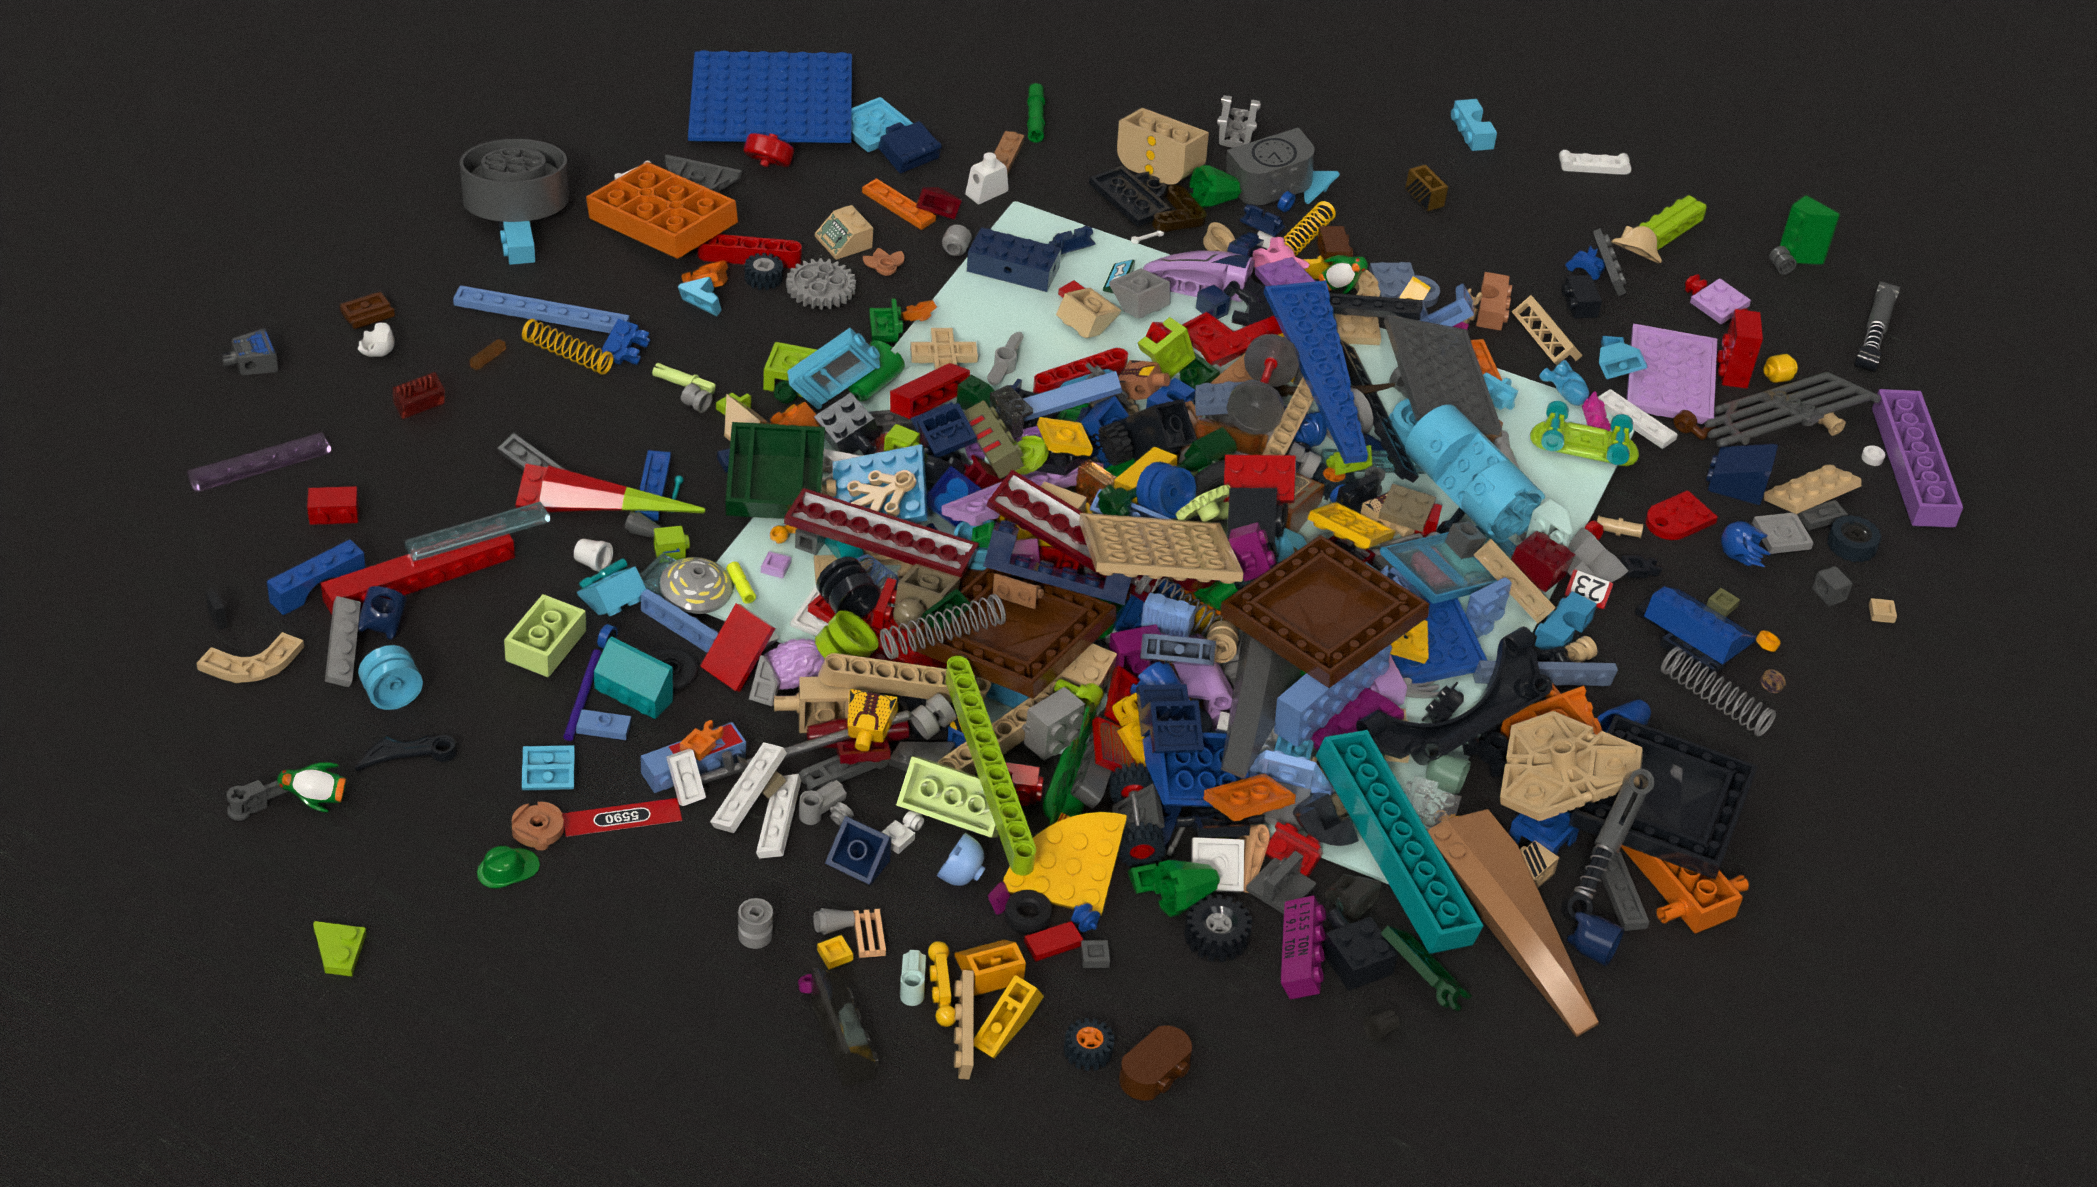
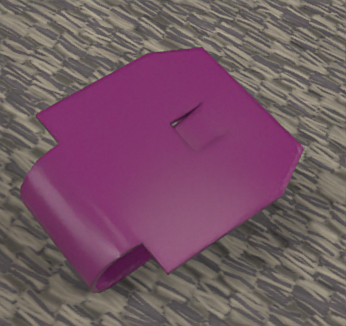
[988,882,1011,915]

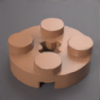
[512,802,564,850]

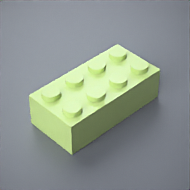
[896,756,999,838]

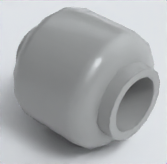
[942,225,972,256]

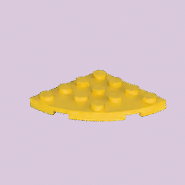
[1003,812,1127,916]

